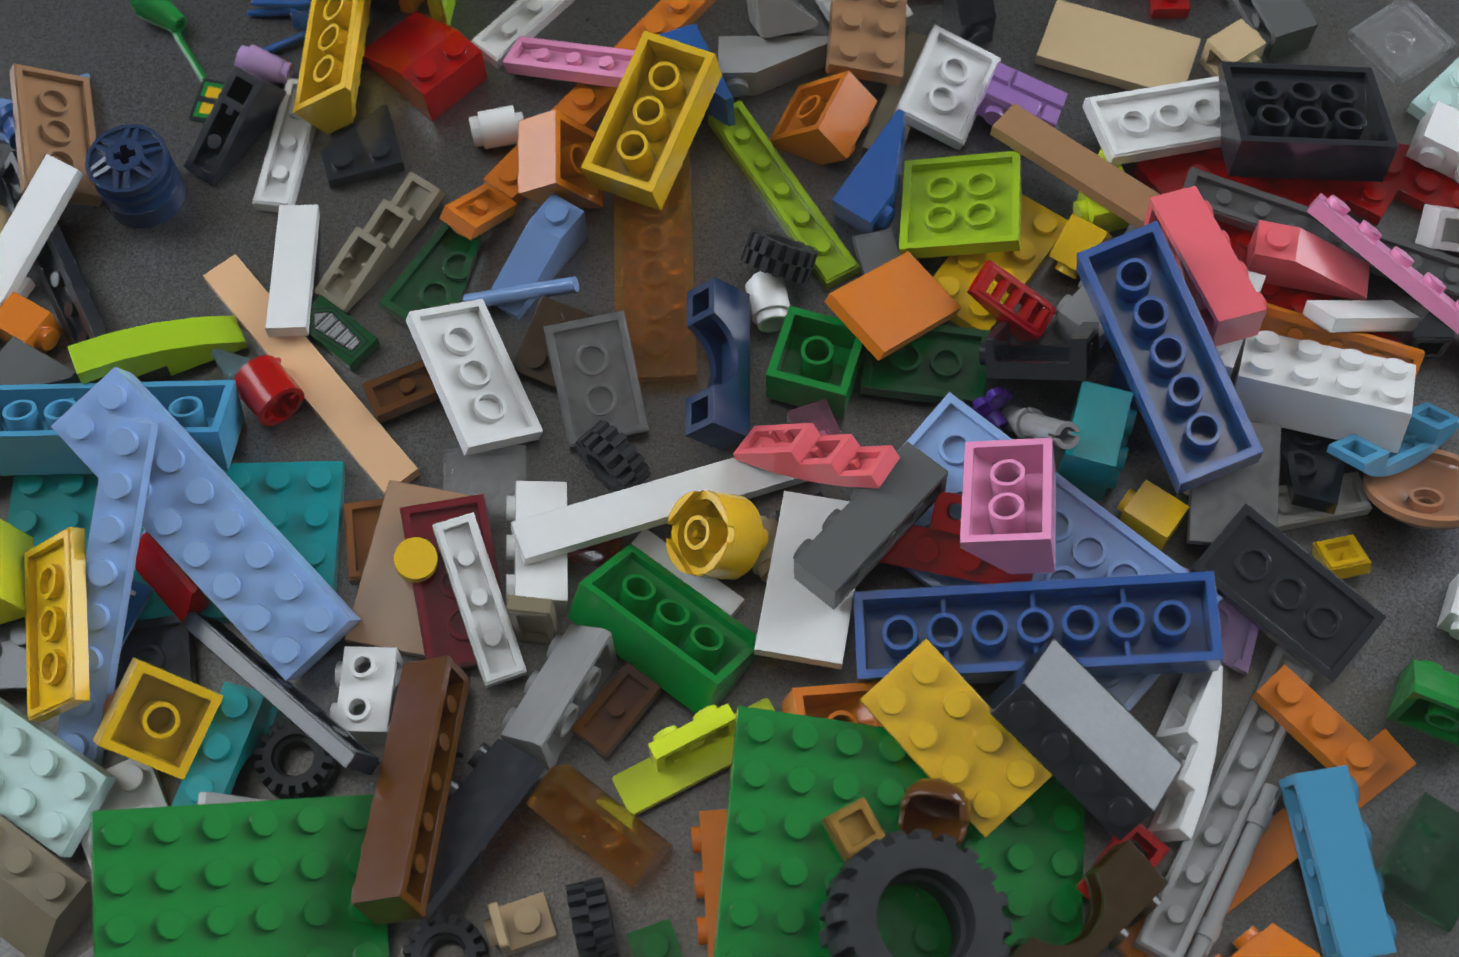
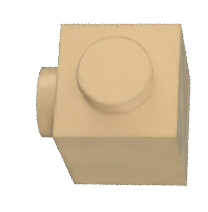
[1199,18,1266,77]

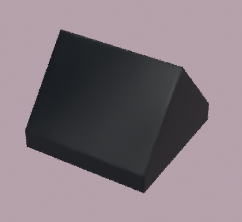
[1405,311,1455,357]

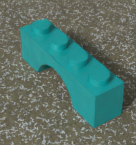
[171,681,278,806]

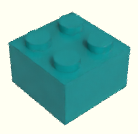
[1057,381,1137,502]

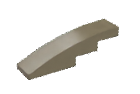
[313,171,446,313]

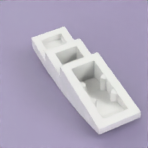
[1148,665,1223,842]

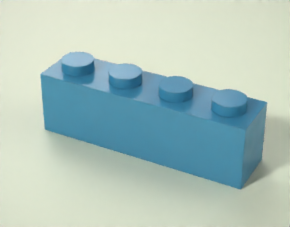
[1279,765,1397,957]

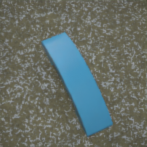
[1327,402,1459,477]

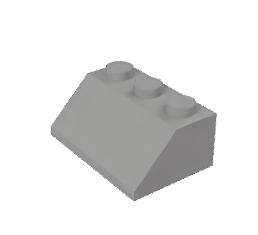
[500,624,618,772]

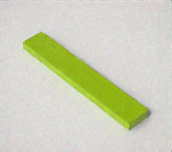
[708,100,860,290]

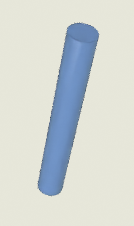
[463,276,579,307]

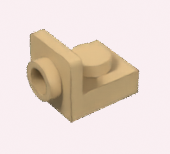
[483,891,558,957]

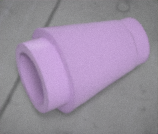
[235,44,294,85]

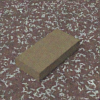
[506,595,561,644]

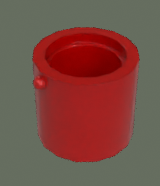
[233,355,304,426]

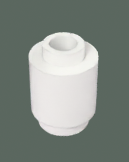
[469,105,524,149]
[745,271,790,333]

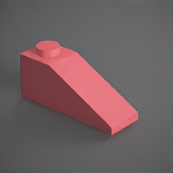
[1245,220,1371,300]

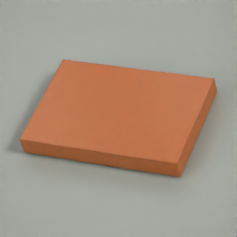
[824,251,961,361]

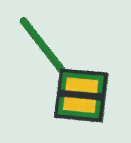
[173,32,225,123]

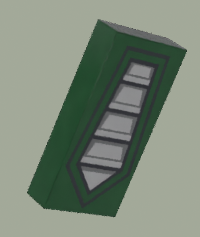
[307,295,380,372]

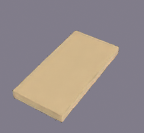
[1035,0,1201,91]

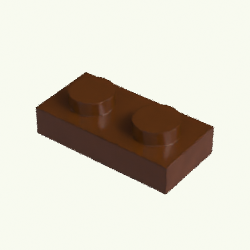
[362,360,439,423]
[571,662,662,759]

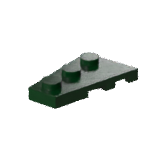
[379,222,481,327]

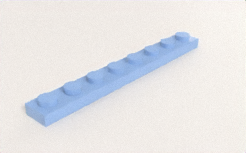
[56,416,158,766]

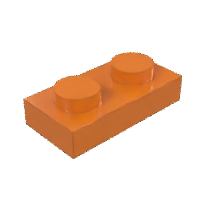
[440,183,518,240]

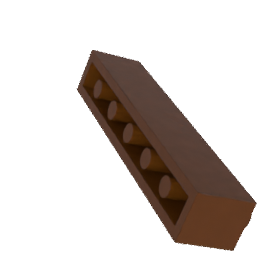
[350,655,470,925]

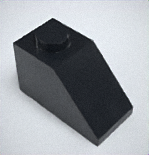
[942,0,996,46]

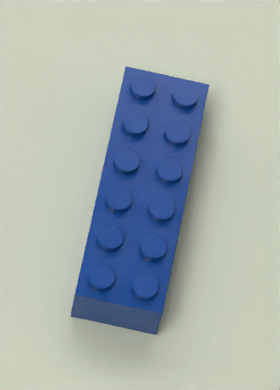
[1076,221,1264,495]

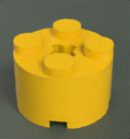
[666,490,769,580]

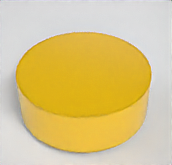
[394,537,438,583]

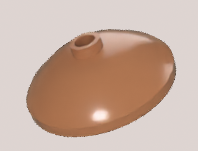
[1362,449,1459,530]

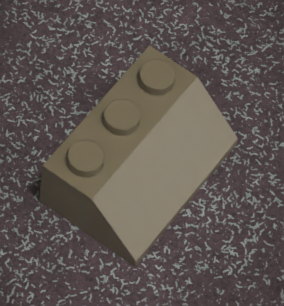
[0,814,92,957]

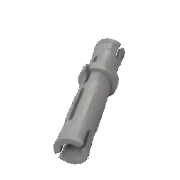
[1001,405,1080,449]

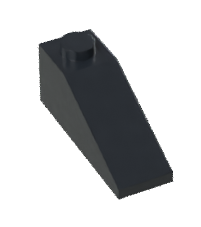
[183,65,287,185]

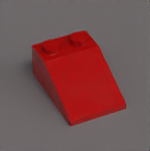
[362,11,488,122]

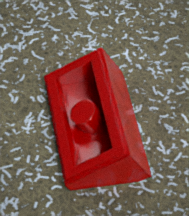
[135,532,209,622]

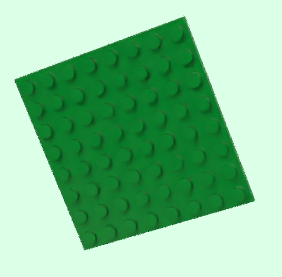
[713,706,1084,957]

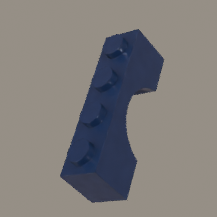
[685,277,750,451]

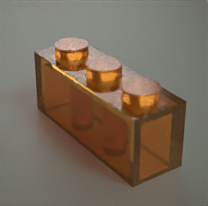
[526,763,673,889]

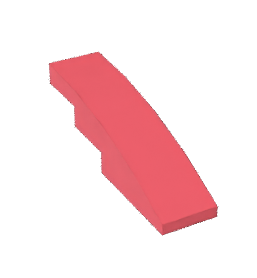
[733,423,900,488]

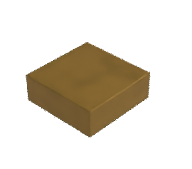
[821,797,886,863]

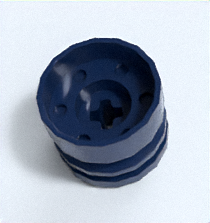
[85,124,186,229]

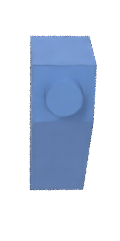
[491,193,588,320]

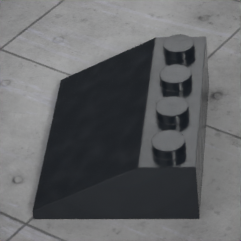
[1218,61,1399,182]

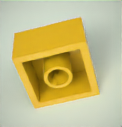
[93,657,224,780]

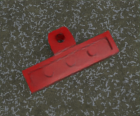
[880,492,1034,584]

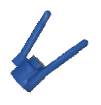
[247,0,311,53]

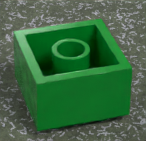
[766,306,866,418]

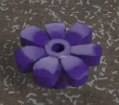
[971,387,1013,430]

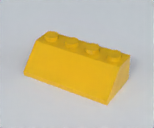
[293,0,371,134]

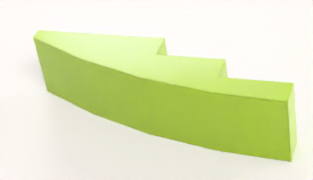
[67,315,248,385]

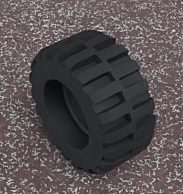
[818,829,1012,957]

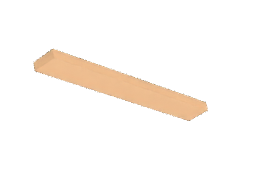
[203,254,420,496]

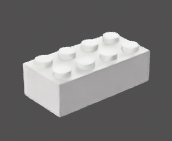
[1234,331,1416,454]

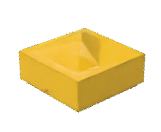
[1311,534,1372,579]

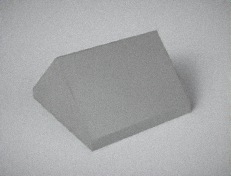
[747,0,819,39]

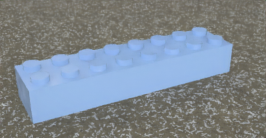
[51,367,361,681]

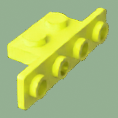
[612,698,775,817]

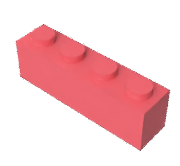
[1144,186,1267,346]

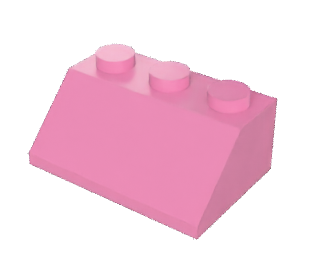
[960,438,1056,574]

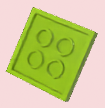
[899,151,1022,258]

